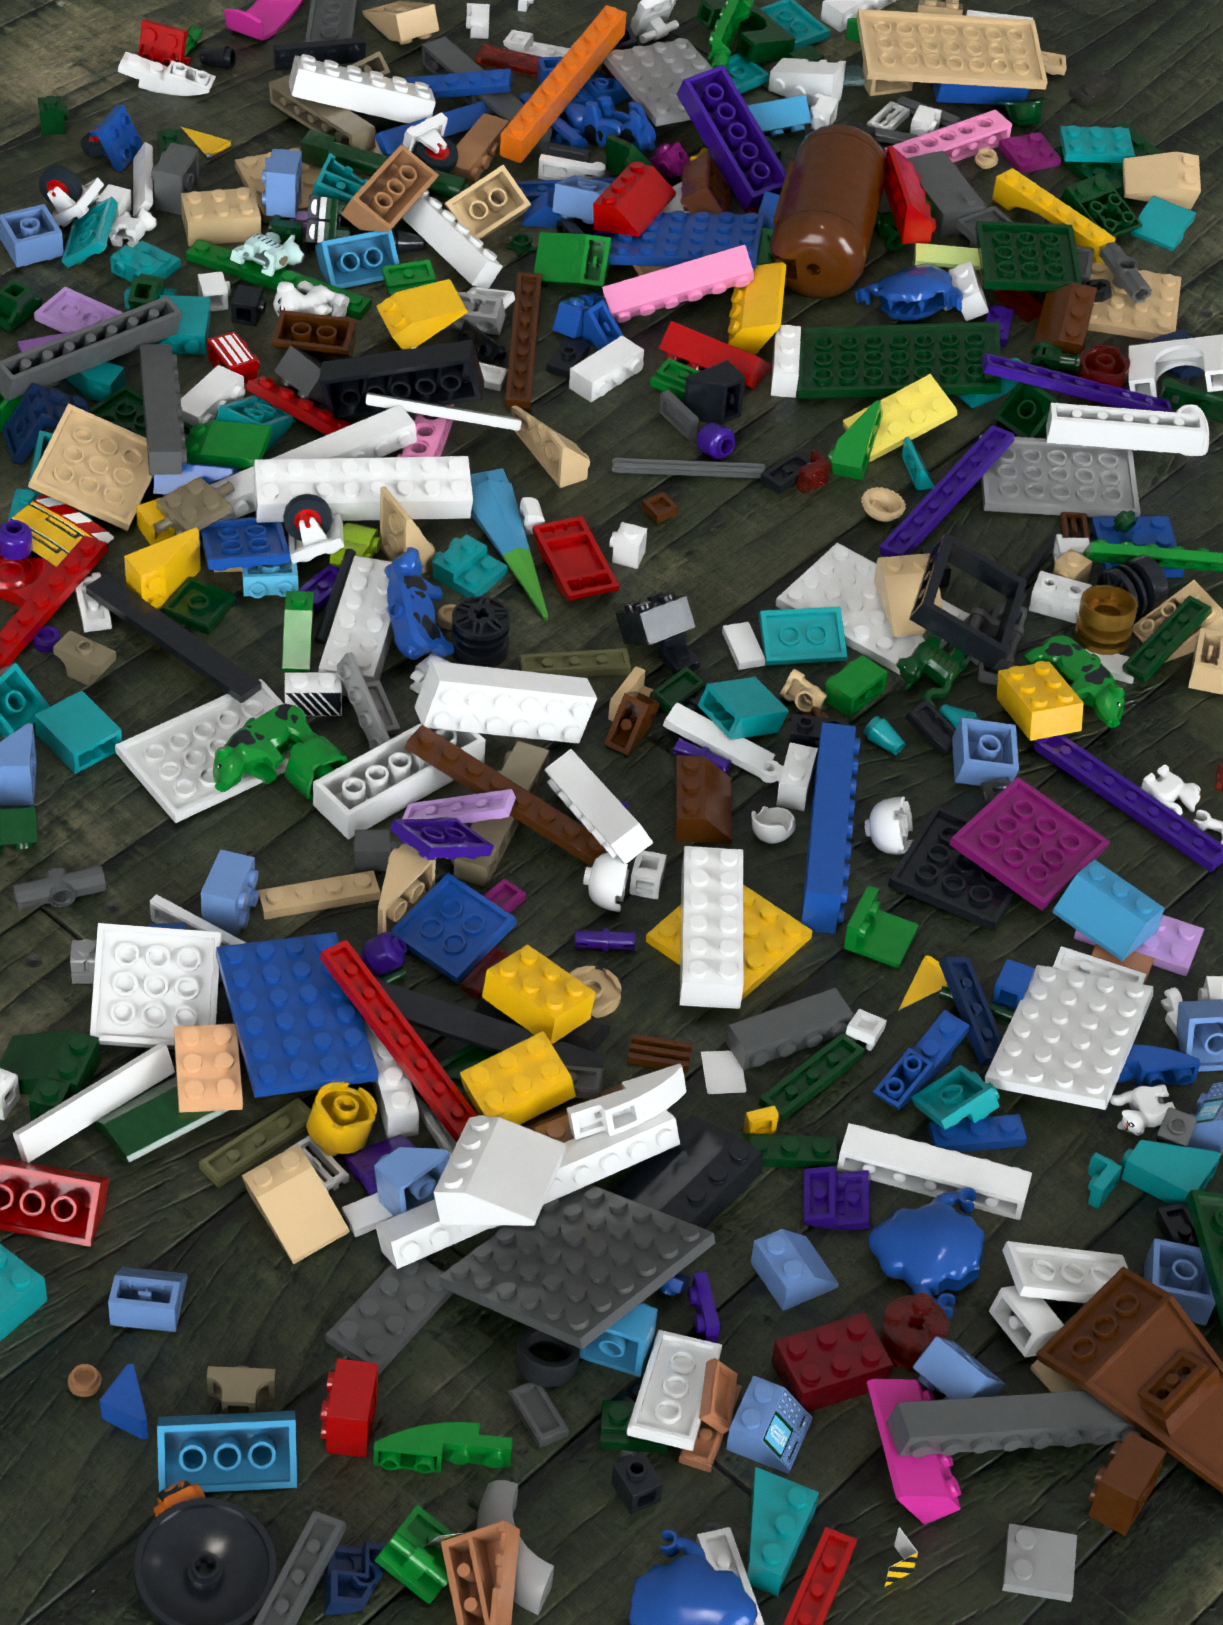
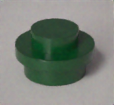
[1113,510,1138,534]

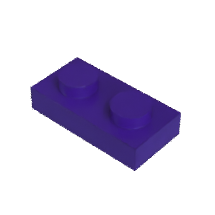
[986,305,1014,347]
[298,564,346,612]
[687,1271,720,1343]

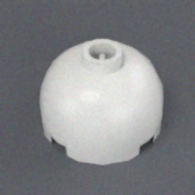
[865,796,913,855]
[583,853,631,912]

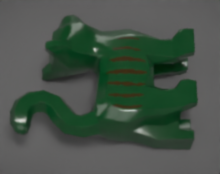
[896,630,971,711]

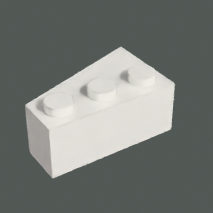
[768,58,846,106]

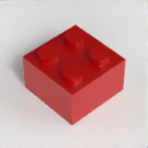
[321,1358,378,1458]

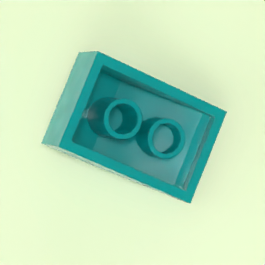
[215,395,298,451]

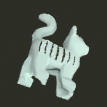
[230,232,304,277]

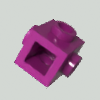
[648,141,690,179]

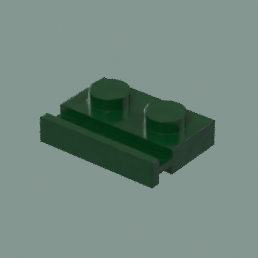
[600,1400,668,1453]

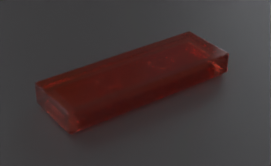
[475,44,541,77]

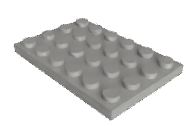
[603,38,713,126]
[978,435,1140,517]

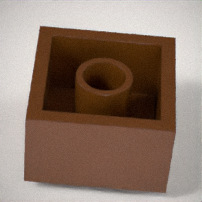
[1088,1431,1167,1536]

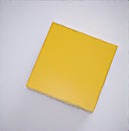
[743,1106,779,1134]

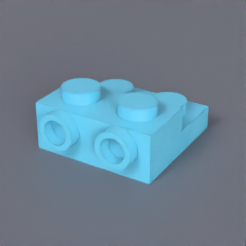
[242,558,298,598]

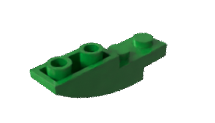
[373,1422,513,1474]

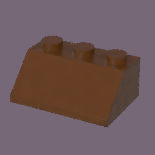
[680,152,732,214]
[1031,283,1097,355]
[272,310,356,358]
[674,755,732,844]

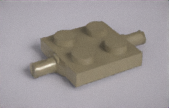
[153,476,235,534]

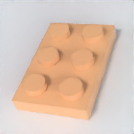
[174,1024,243,1113]

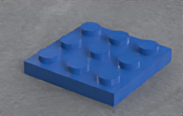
[1091,516,1184,578]
[199,517,290,571]
[389,873,516,984]

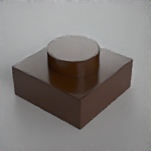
[641,492,679,524]

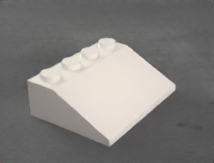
[433,1115,567,1226]

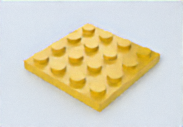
[646,884,813,1001]

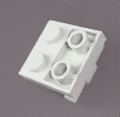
[630,0,679,43]

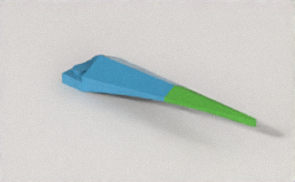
[470,468,548,622]

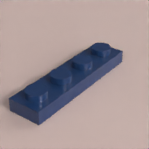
[939,957,1002,1065]

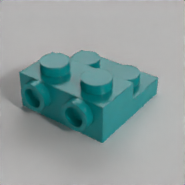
[110,240,181,282]
[432,534,508,598]
[911,1065,1000,1130]

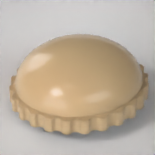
[861,487,906,522]

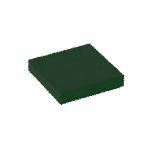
[161,576,237,635]

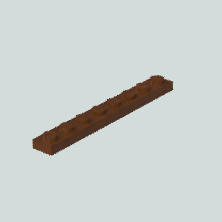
[505,272,542,409]
[405,724,608,867]

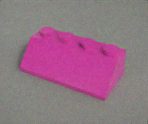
[867,1379,961,1525]

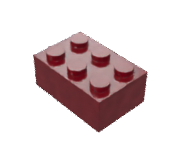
[771,1312,893,1412]

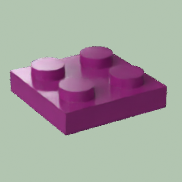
[998,132,1061,174]

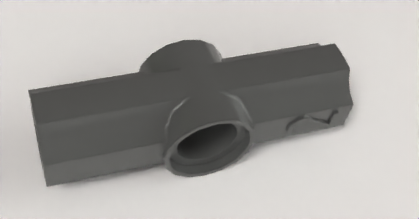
[1099,242,1152,303]
[12,866,106,910]

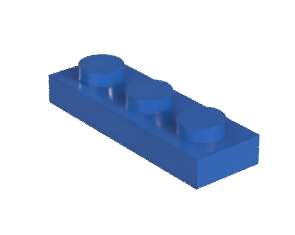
[928,1114,1027,1152]

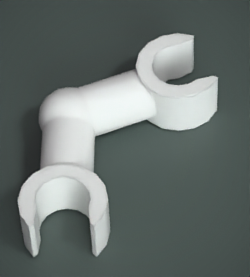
[1193,810,1223,845]

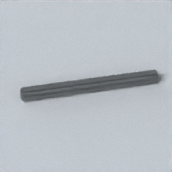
[612,458,766,479]

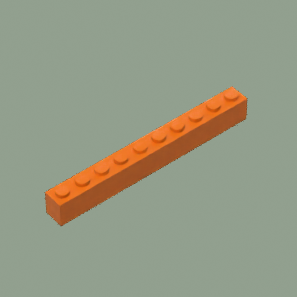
[500,5,627,164]

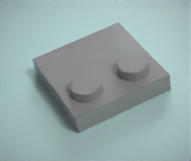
[1002,1523,1077,1602]

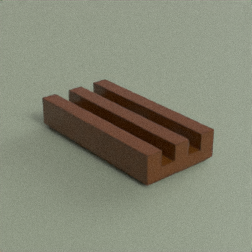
[1059,512,1090,542]
[627,1034,693,1073]

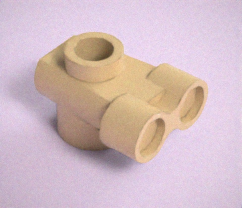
[779,669,827,712]

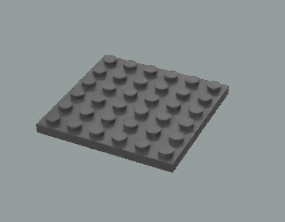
[439,1184,715,1349]

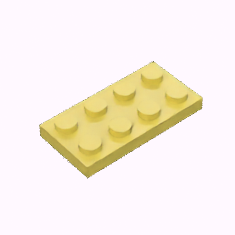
[843,374,957,462]

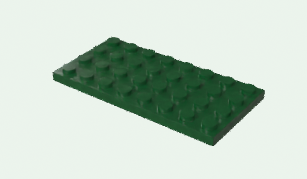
[797,322,1001,399]

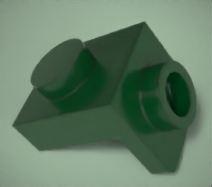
[268,215,303,248]

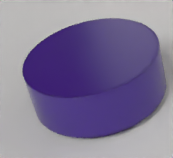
[32,626,60,652]

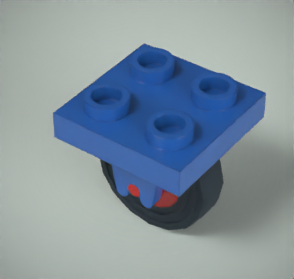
[80,104,143,172]

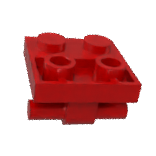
[138,19,191,67]

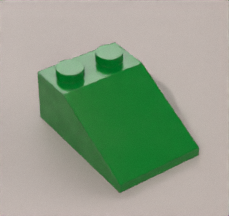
[185,420,273,470]

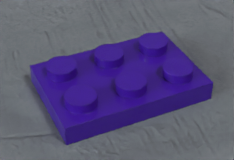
[390,818,494,860]

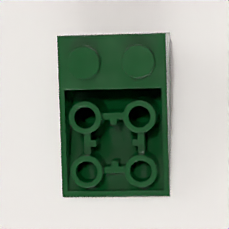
[1060,173,1142,237]

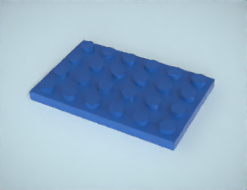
[609,211,764,269]
[216,932,379,1098]

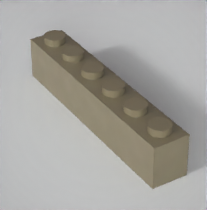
[269,75,376,150]
[451,740,549,887]

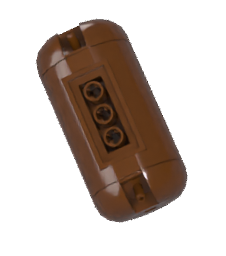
[769,124,887,299]

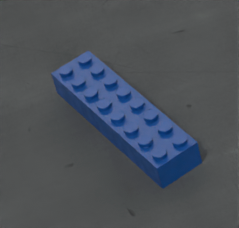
[801,722,860,934]

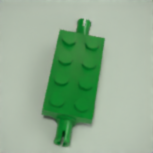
[707,0,755,68]

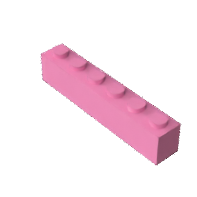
[602,245,754,323]

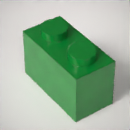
[825,655,888,718]

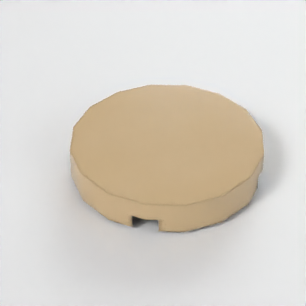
[569,966,621,1018]

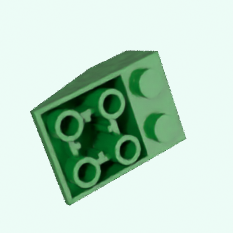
[534,232,613,291]

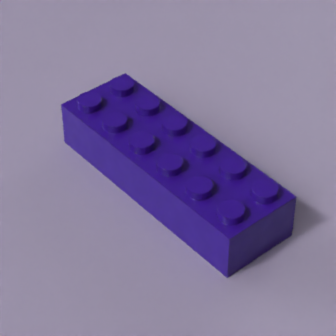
[676,65,786,212]

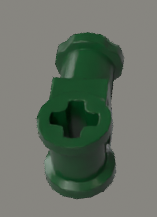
[874,211,906,251]
[1030,341,1082,375]

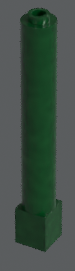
[300,129,471,199]

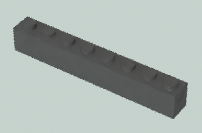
[422,36,552,157]
[0,296,182,401]
[140,344,187,475]
[886,1391,1142,1458]

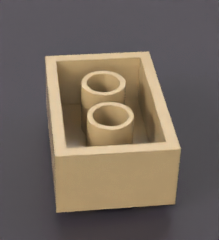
[181,187,261,247]

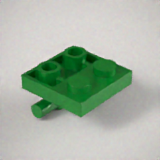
[374,1504,454,1604]

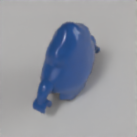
[855,263,963,321]
[868,1188,985,1319]
[629,1530,758,1625]

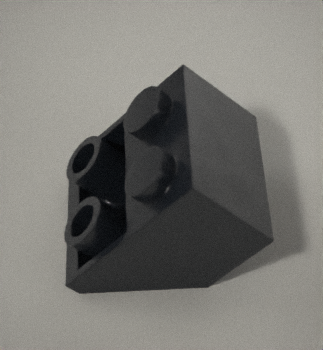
[683,360,746,425]

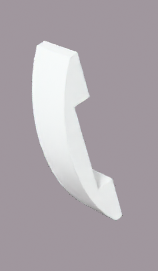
[503,30,575,63]

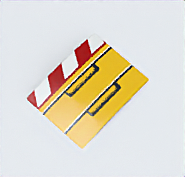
[8,494,114,567]

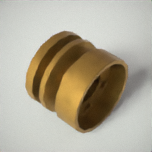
[1074,585,1138,655]

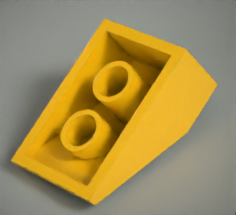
[376,279,468,350]
[124,527,201,609]

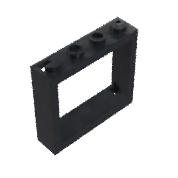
[909,533,1027,668]

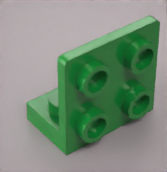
[843,885,919,968]

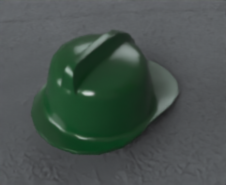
[992,97,1047,125]

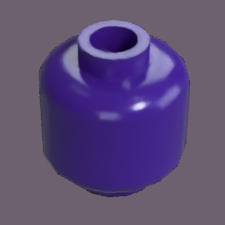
[697,422,735,460]
[0,520,33,561]
[360,932,407,976]

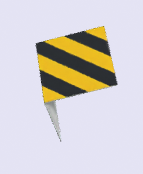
[885,1527,918,1587]

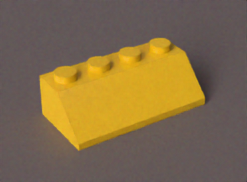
[727,262,786,355]

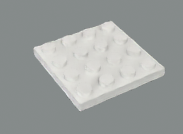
[90,923,221,1050]

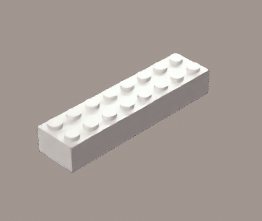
[253,456,473,523]

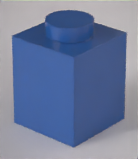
[991,959,1035,1011]

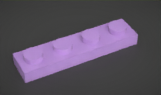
[402,789,516,823]

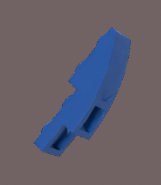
[571,78,630,106]
[873,1010,970,1110]
[1117,1044,1201,1087]

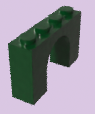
[696,0,796,64]

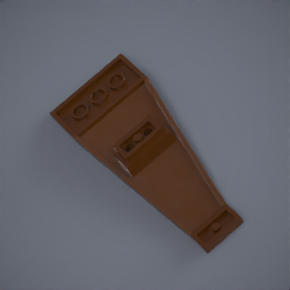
[1036,1266,1223,1494]

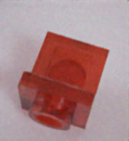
[797,450,831,494]

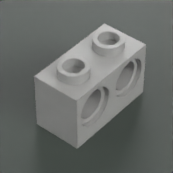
[451,291,506,336]

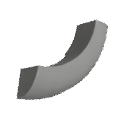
[476,1480,554,1615]

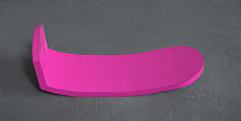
[224,0,304,41]

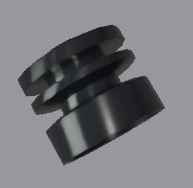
[1097,554,1169,618]
[451,596,510,668]

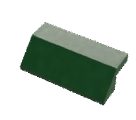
[93,1076,229,1162]

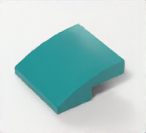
[1130,196,1196,251]

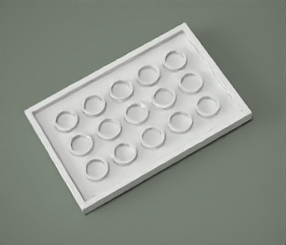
[776,543,970,675]
[115,679,291,823]
[985,965,1153,1110]

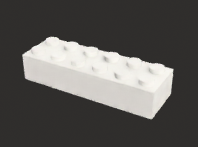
[289,54,436,124]
[319,556,393,696]
[414,661,597,743]
[313,723,486,839]
[680,846,743,1009]

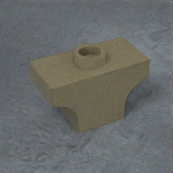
[53,630,116,686]
[207,1366,276,1414]

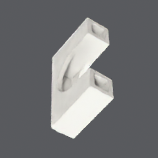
[1129,334,1223,397]

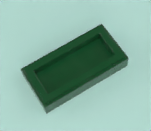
[649,666,706,714]

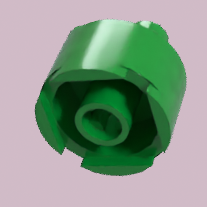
[284,736,350,802]

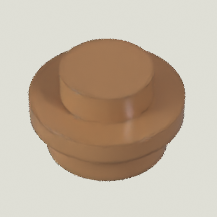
[68,1364,102,1397]

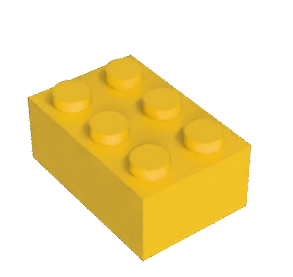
[997,661,1084,741]
[482,944,596,1044]
[460,1031,576,1125]

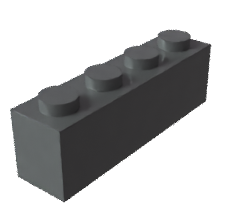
[726,987,853,1070]

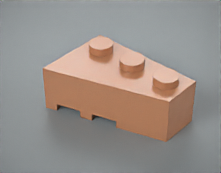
[441,1520,520,1625]

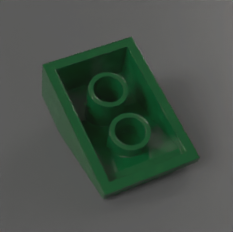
[0,1030,101,1096]

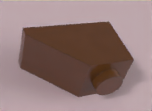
[604,691,660,756]

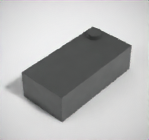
[907,151,986,237]

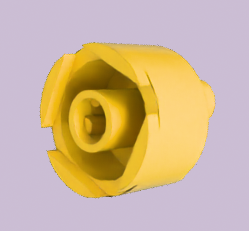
[306,1082,377,1156]

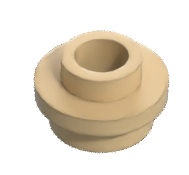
[975,148,998,169]

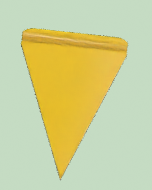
[180,126,231,158]
[898,956,948,1011]

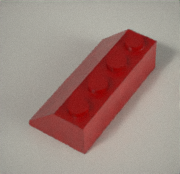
[884,146,936,244]
[593,162,676,237]
[659,321,772,389]
[0,1157,110,1247]

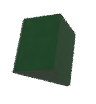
[606,134,661,176]
[994,382,1061,438]

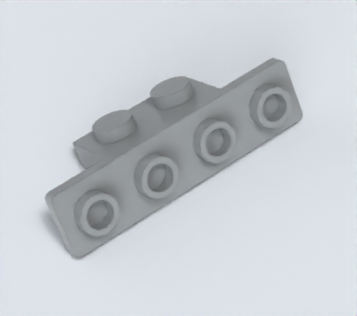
[337,652,400,750]

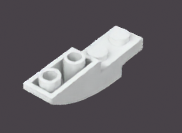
[118,52,216,96]
[567,1063,686,1140]

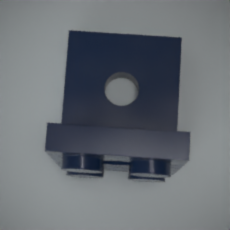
[2,383,90,465]

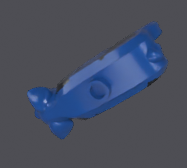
[563,96,656,153]
[384,547,454,660]

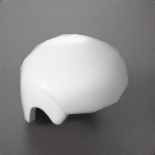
[751,806,796,844]

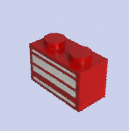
[207,331,260,384]

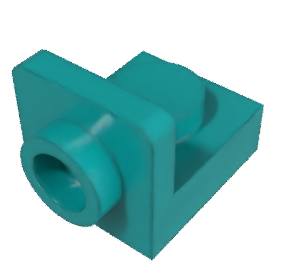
[1088,1152,1122,1210]

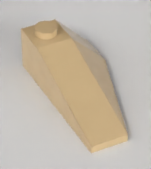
[511,405,590,488]

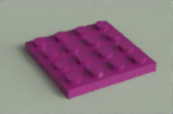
[949,777,1110,911]

